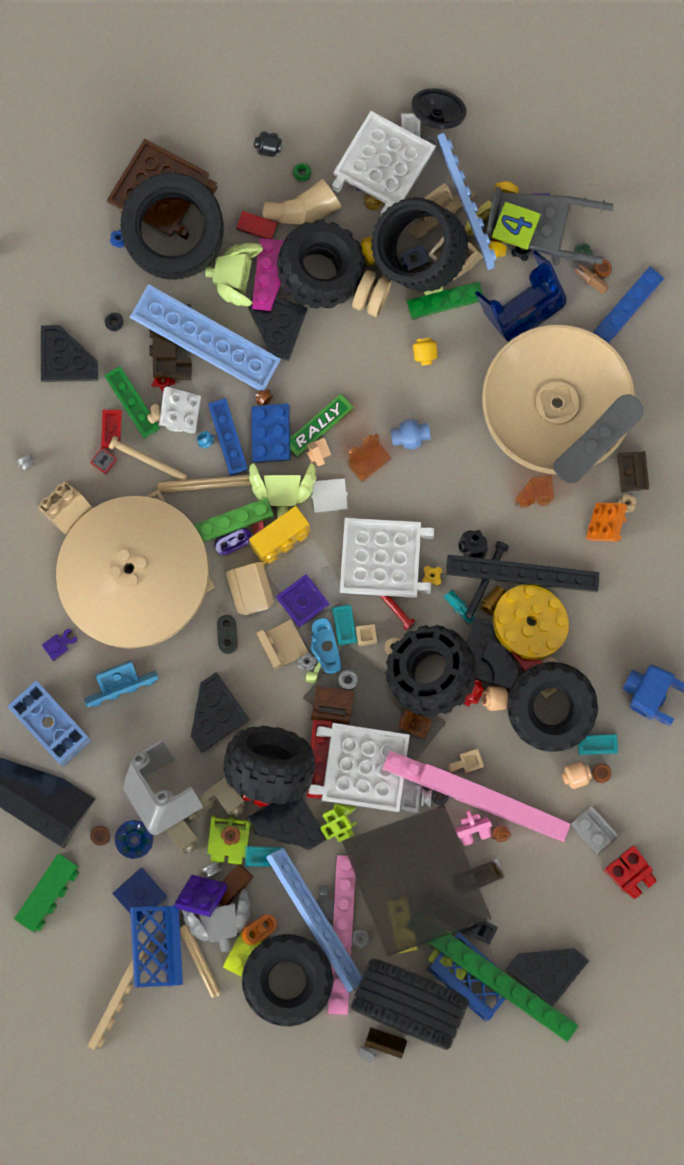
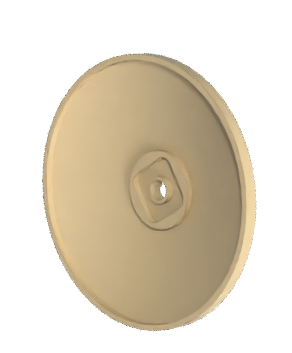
[482,325,635,474]
[56,496,209,649]

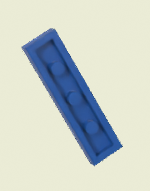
[208,398,248,476]

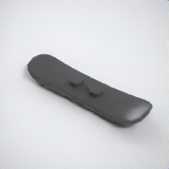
[554,394,643,483]

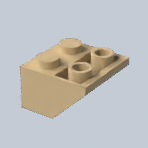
[37,481,93,534]

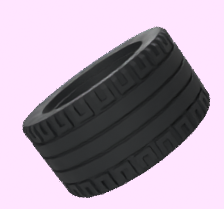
[120,172,224,280]
[351,958,469,1050]

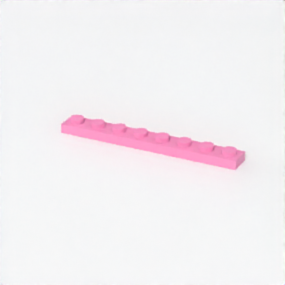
[328,855,357,1015]

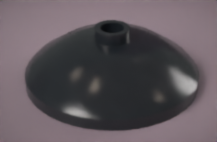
[411,88,467,129]

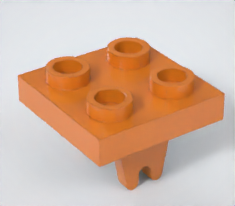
[586,503,627,542]

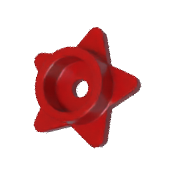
[151,378,175,393]

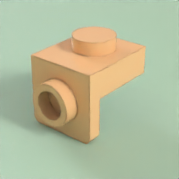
[307,438,331,466]

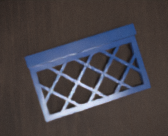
[130,905,183,988]
[426,932,506,1022]

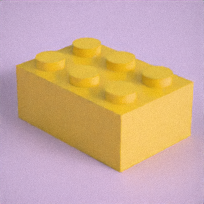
[249,506,310,565]

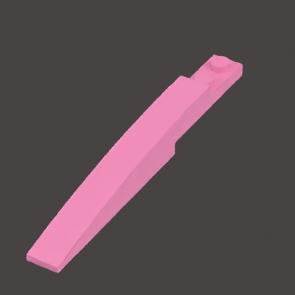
[382,751,570,842]

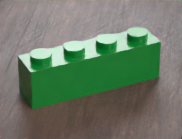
[14,853,80,933]

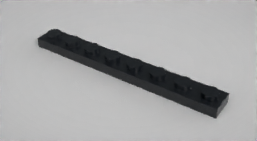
[445,555,600,592]

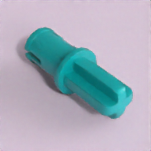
[443,589,476,624]

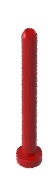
[379,595,416,631]

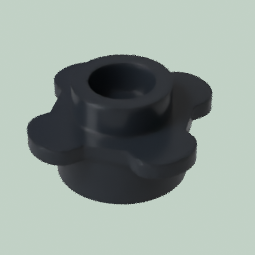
[511,246,532,261]

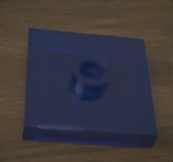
[112,867,168,922]

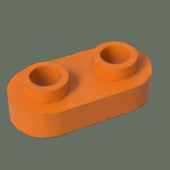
[242,914,277,945]

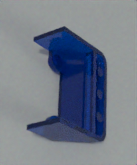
[475,250,567,342]

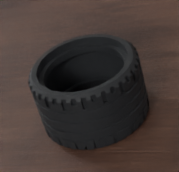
[371,197,469,292]

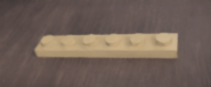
[88,939,152,1050]

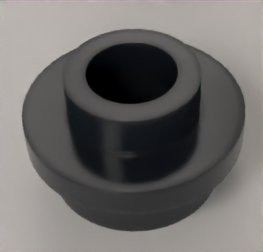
[105,313,124,331]

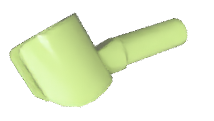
[306,662,321,683]

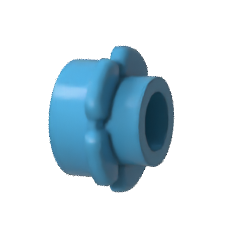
[196,431,214,448]

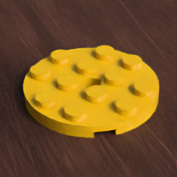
[493,585,569,660]

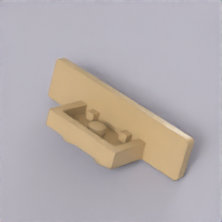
[408,184,476,238]

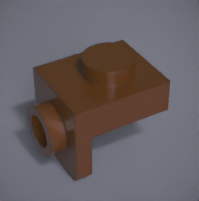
[399,709,433,739]

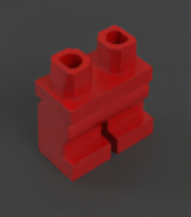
[603,845,657,900]

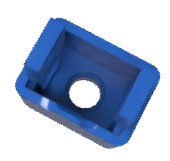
[622,665,684,727]

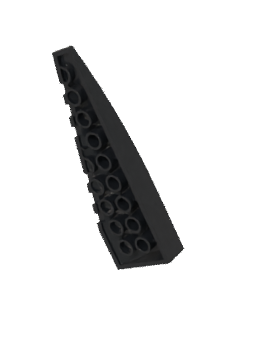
[0,758,96,849]

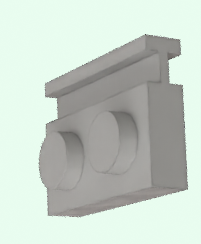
[570,806,618,854]

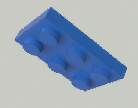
[251,404,291,463]

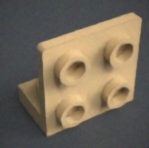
[256,620,308,671]

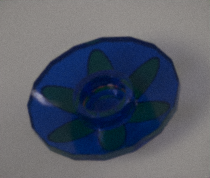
[114,820,154,859]

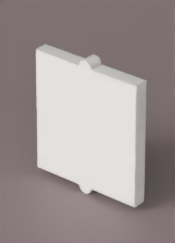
[311,478,348,513]

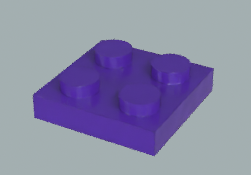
[276,574,330,628]
[174,875,228,917]

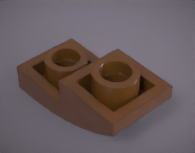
[219,864,254,906]

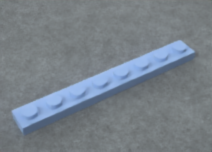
[437,133,497,270]
[266,848,363,993]

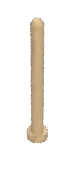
[108,436,188,480]

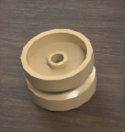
[352,270,392,318]

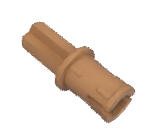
[574,263,609,294]

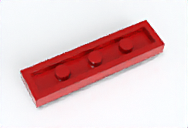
[307,720,332,799]

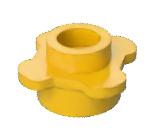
[422,566,442,586]

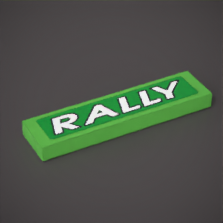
[290,394,354,458]

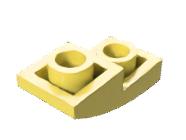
[465,200,492,236]

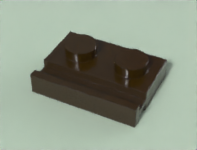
[617,451,649,492]

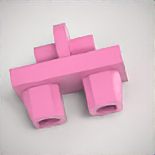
[454,811,492,846]

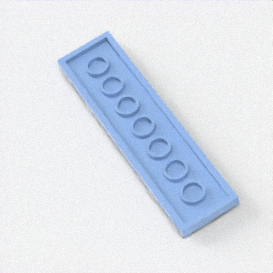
[130,284,281,391]

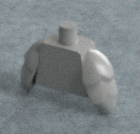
[182,889,251,953]

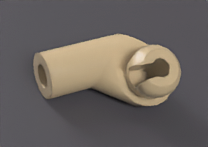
[147,404,161,424]

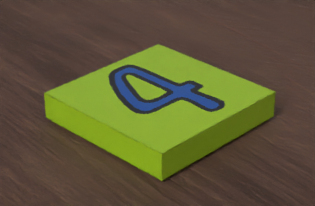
[492,202,541,250]

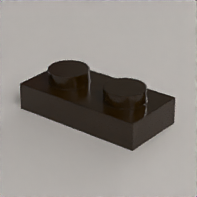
[364,1027,408,1059]

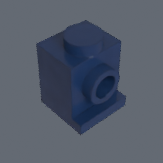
[400,244,430,271]

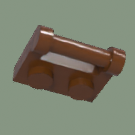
[311,686,355,726]

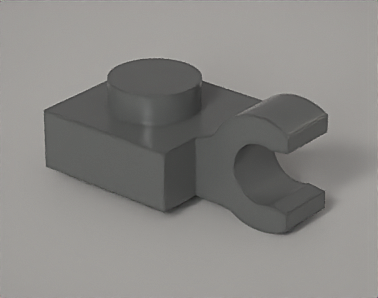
[316,886,333,920]

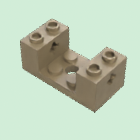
[166,777,246,854]

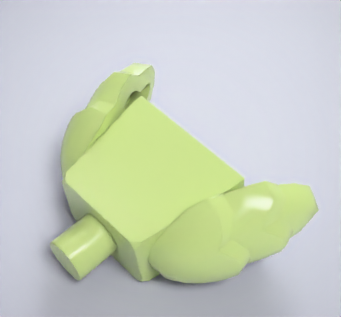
[205,242,263,306]
[249,463,317,518]

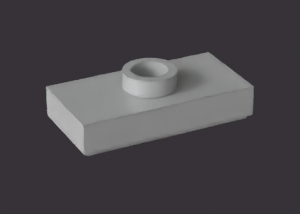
[400,778,422,813]

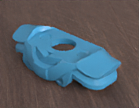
[310,618,341,673]

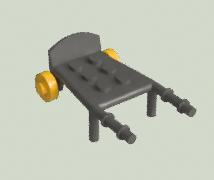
[487,181,614,265]

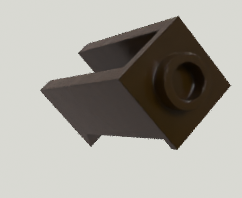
[451,859,505,897]

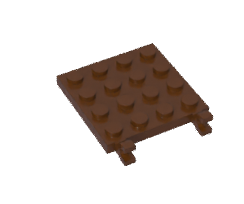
[107,138,218,240]

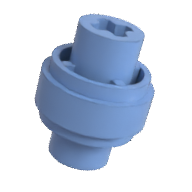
[391,419,431,450]

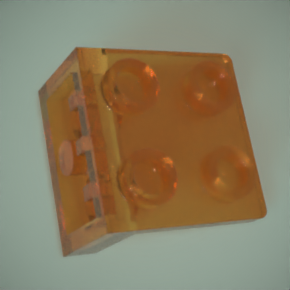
[347,433,391,482]

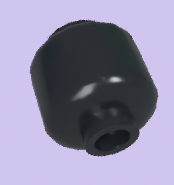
[254,131,282,157]

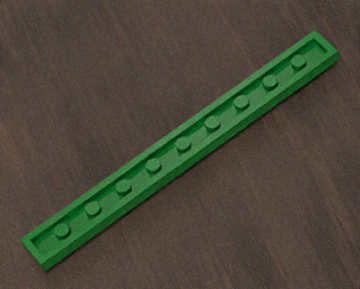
[405,911,579,1042]

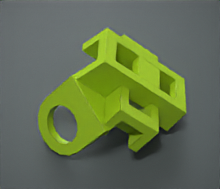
[320,803,357,842]

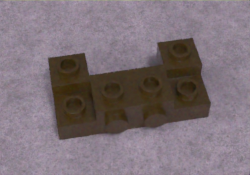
[149,304,192,380]

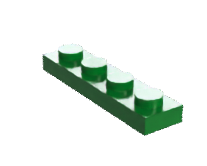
[407,281,484,320]
[104,366,160,439]

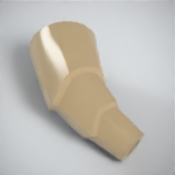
[263,179,342,224]

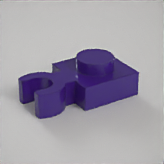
[42,629,78,661]

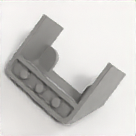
[123,739,203,835]

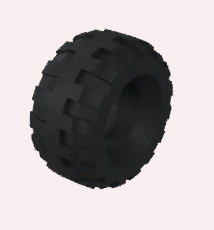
[276,220,365,309]
[385,625,477,716]
[507,662,598,752]
[223,725,316,804]
[242,934,333,1027]

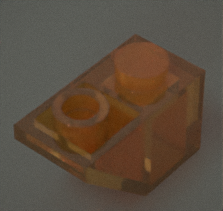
[515,475,554,508]

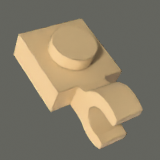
[448,749,484,774]

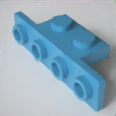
[84,660,159,707]

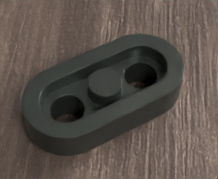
[217,615,238,654]

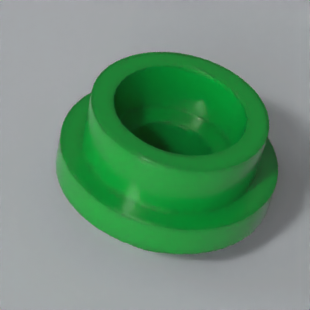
[293,163,311,182]

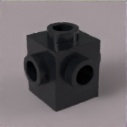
[458,530,488,559]

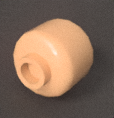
[481,686,509,711]
[562,761,592,789]

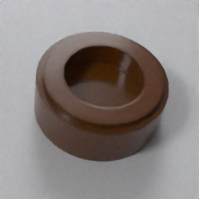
[90,826,110,846]

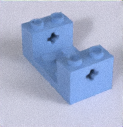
[7,680,91,767]

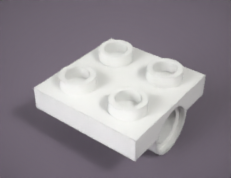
[159,387,201,433]

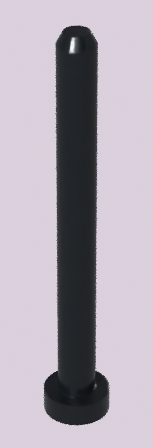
[465,541,509,619]

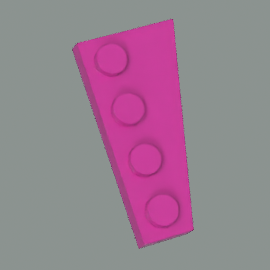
[252,238,284,311]

